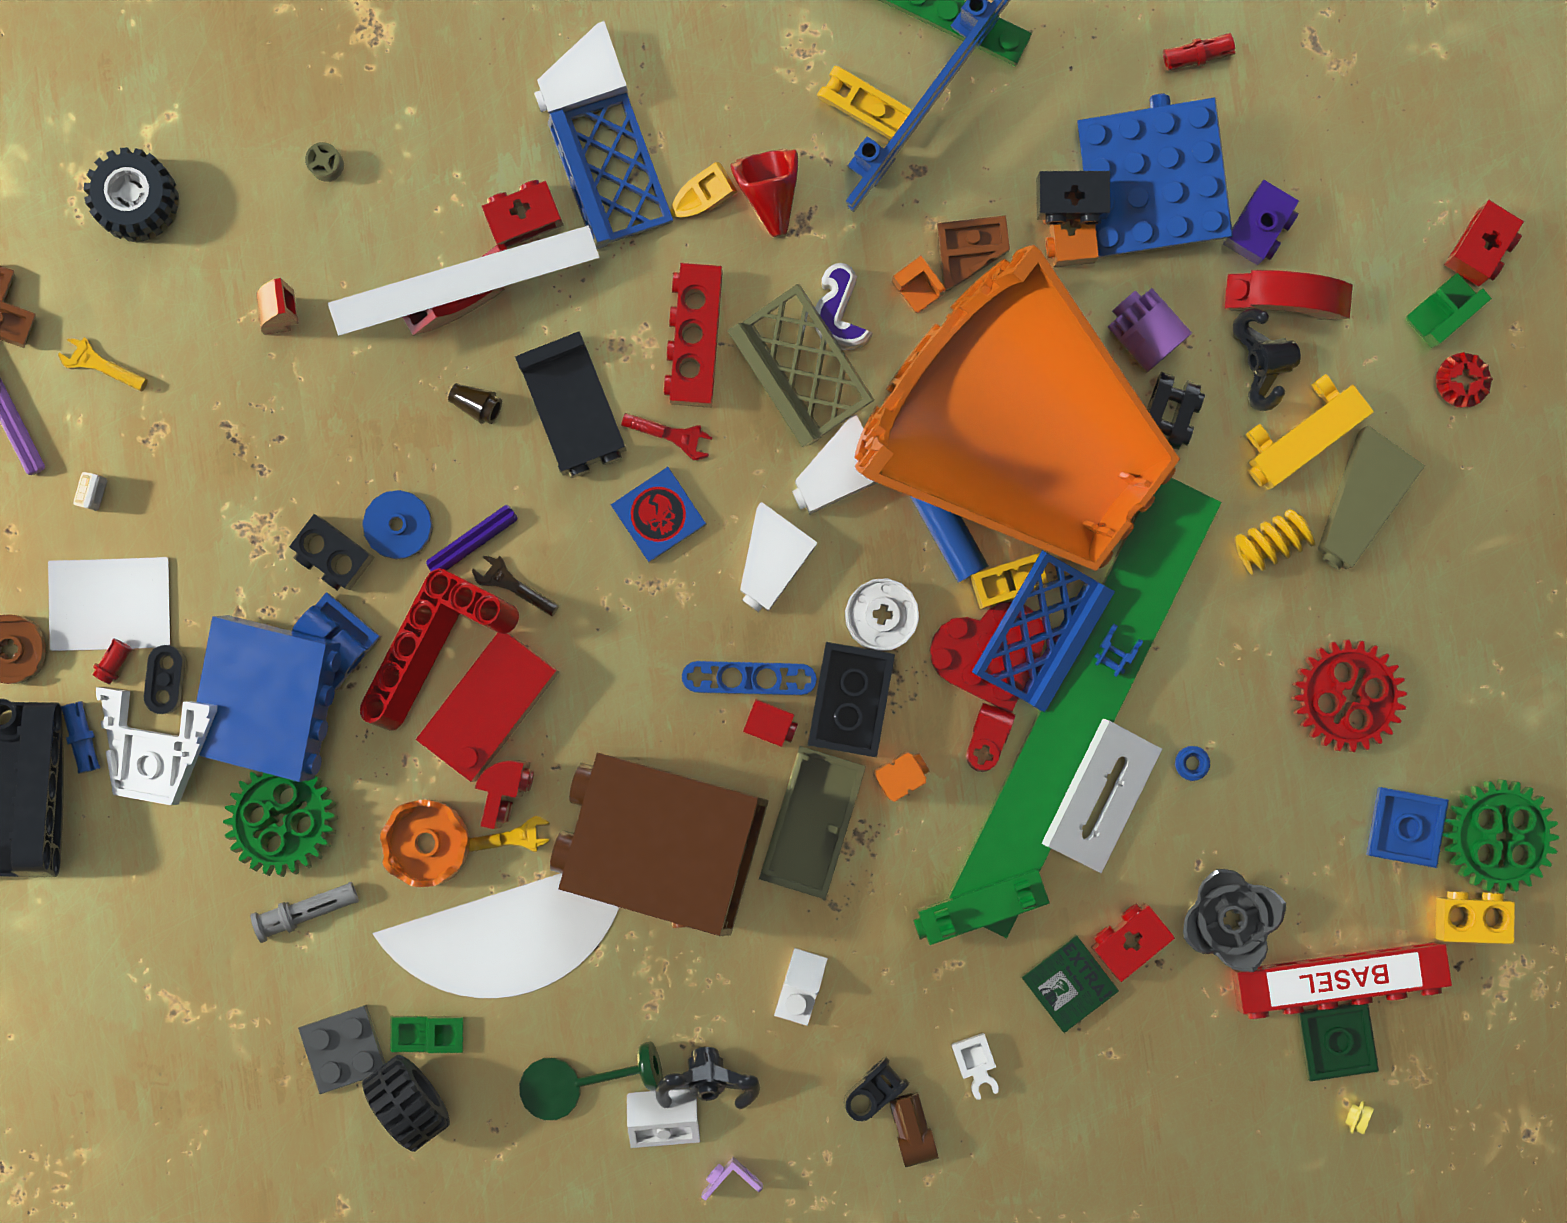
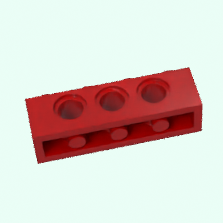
[664,263,723,408]

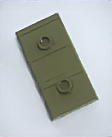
[759,746,866,900]

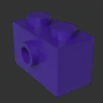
[1223,180,1299,265]

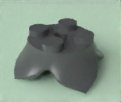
[1183,869,1286,972]

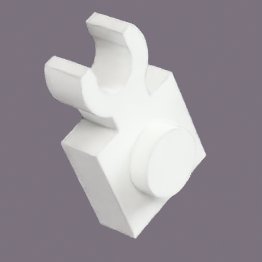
[951,1033,999,1100]

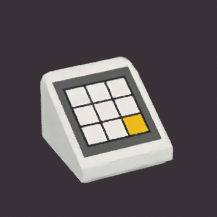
[73,472,107,511]

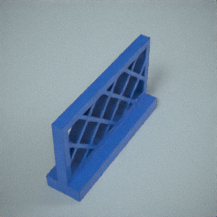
[548,93,673,249]
[972,550,1115,712]

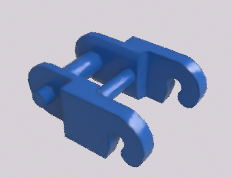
[1095,624,1143,677]

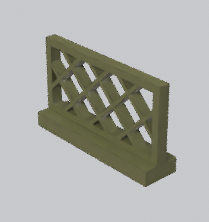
[728,284,874,447]

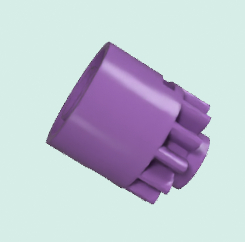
[1108,288,1192,372]

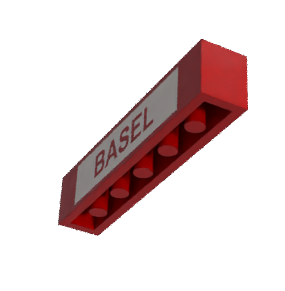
[1232,941,1452,1019]

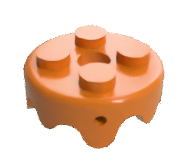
[380,800,470,887]

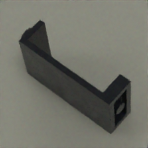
[515,331,627,478]

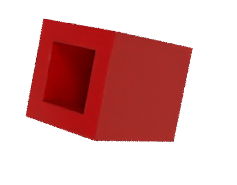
[743,699,798,747]

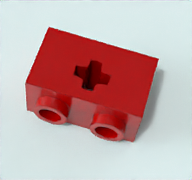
[482,180,563,248]
[1444,200,1524,287]
[1091,903,1175,982]

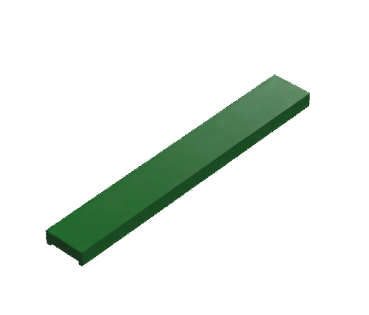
[947,478,1222,939]

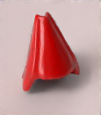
[730,149,798,237]

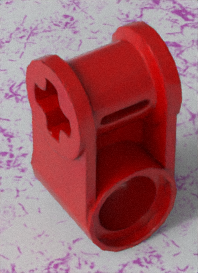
[966,703,1016,772]

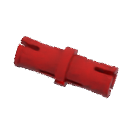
[1163,33,1235,72]

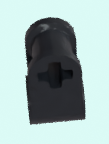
[844,1057,909,1121]

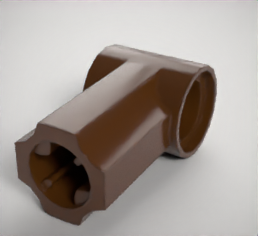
[890,1092,939,1168]

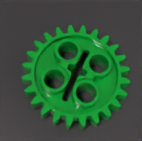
[223,772,338,877]
[1443,779,1559,893]

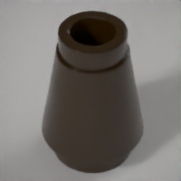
[448,383,502,424]

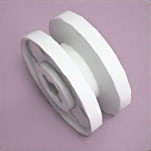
[845,578,919,651]

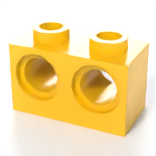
[970,553,1048,610]
[1435,891,1515,944]

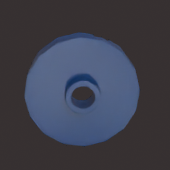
[362,490,433,560]

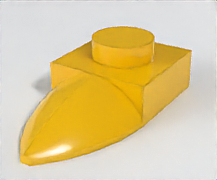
[670,162,738,217]

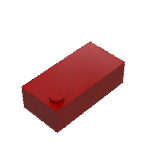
[416,633,559,782]

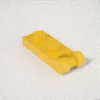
[817,66,912,140]

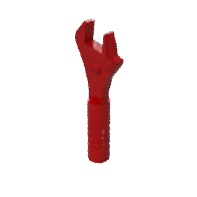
[621,413,712,460]

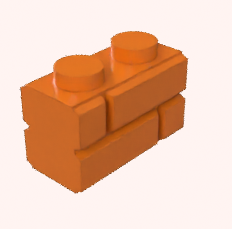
[874,752,930,802]

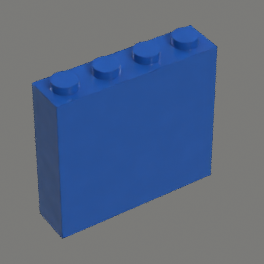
[196,615,341,782]

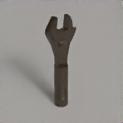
[472,556,559,616]

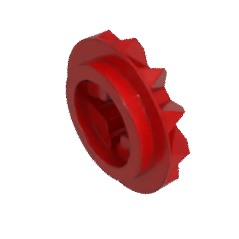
[1436,352,1493,408]

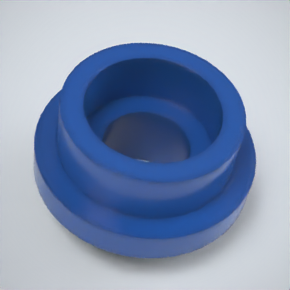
[1175,746,1210,781]

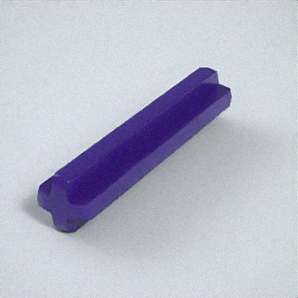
[426,505,518,572]

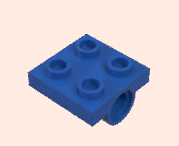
[292,592,381,690]

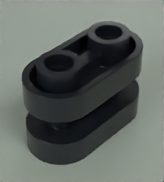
[1147,372,1205,450]

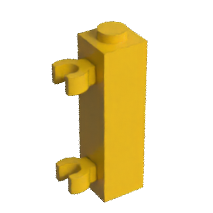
[1245,374,1374,490]

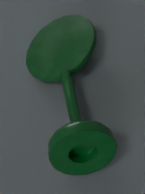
[519,1041,663,1120]

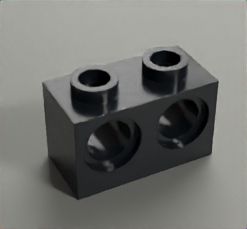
[289,514,375,591]

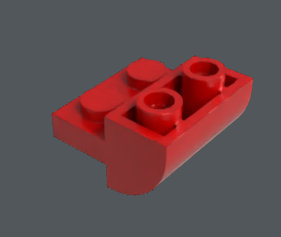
[475,760,534,829]

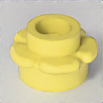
[1346,1101,1374,1135]

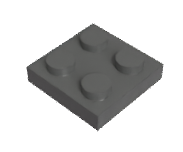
[298,1004,386,1094]

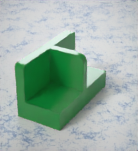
[1406,274,1492,348]

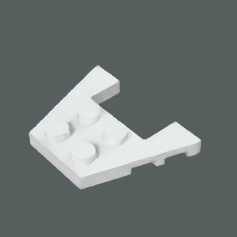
[96,687,218,805]

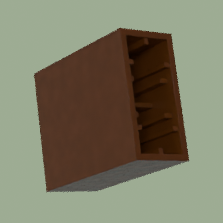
[550,753,769,936]

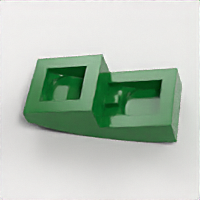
[390,1016,463,1053]

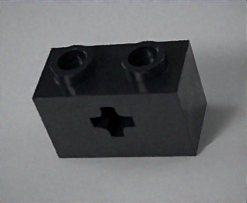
[1036,171,1110,225]

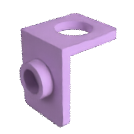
[701,1157,763,1201]

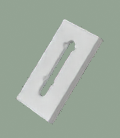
[1041,719,1162,873]

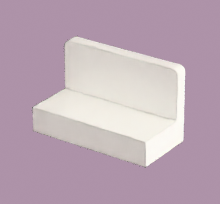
[627,1088,700,1148]

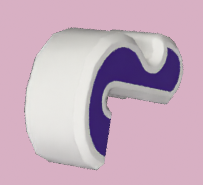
[814,263,872,350]

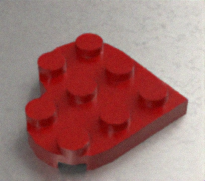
[929,602,1045,713]

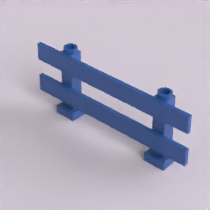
[846,0,1011,212]

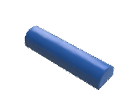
[910,496,989,583]

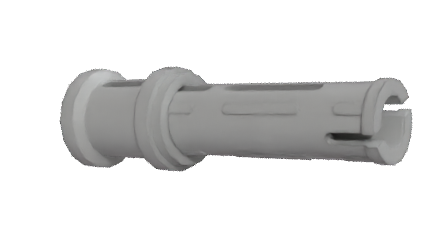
[250,882,359,943]

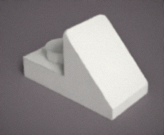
[774,948,828,1026]

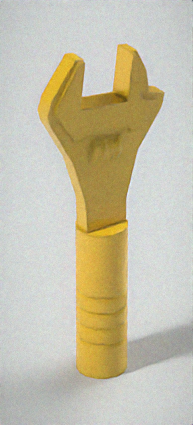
[58,337,148,391]
[469,816,550,852]

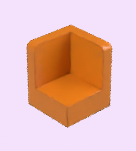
[892,256,945,313]

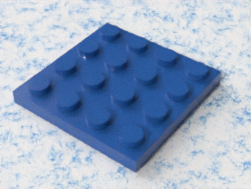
[1077,97,1233,258]

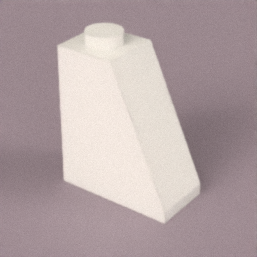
[534,21,629,116]
[792,414,877,514]
[740,502,817,612]

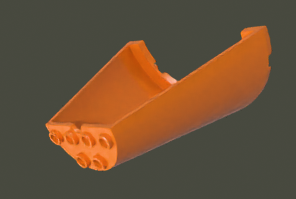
[854,245,1180,571]

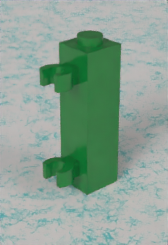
[913,868,1050,945]

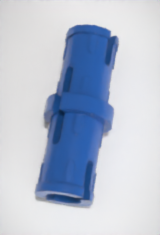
[61,701,100,774]

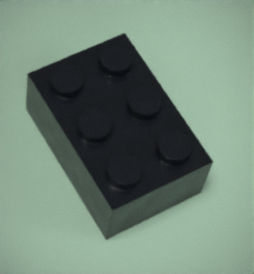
[808,642,895,758]

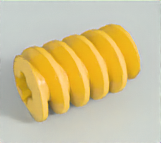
[1235,509,1315,576]

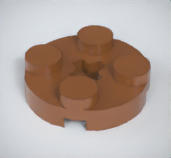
[0,615,46,684]

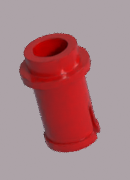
[92,638,133,684]

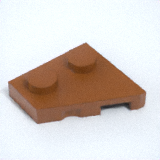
[937,215,1010,291]

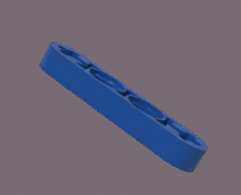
[682,661,817,695]

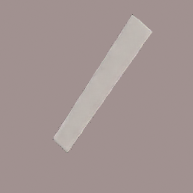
[328,225,599,336]

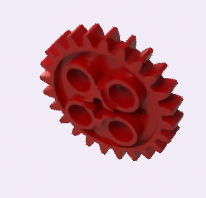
[1291,640,1407,752]

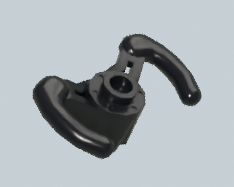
[1233,308,1301,411]
[655,1047,760,1109]

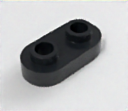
[144,645,185,714]

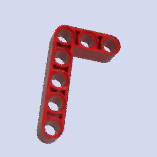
[360,568,519,731]

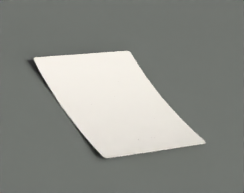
[48,557,170,651]

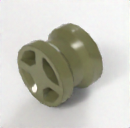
[305,142,344,182]

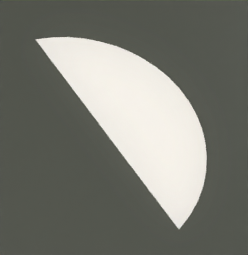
[372,873,619,998]

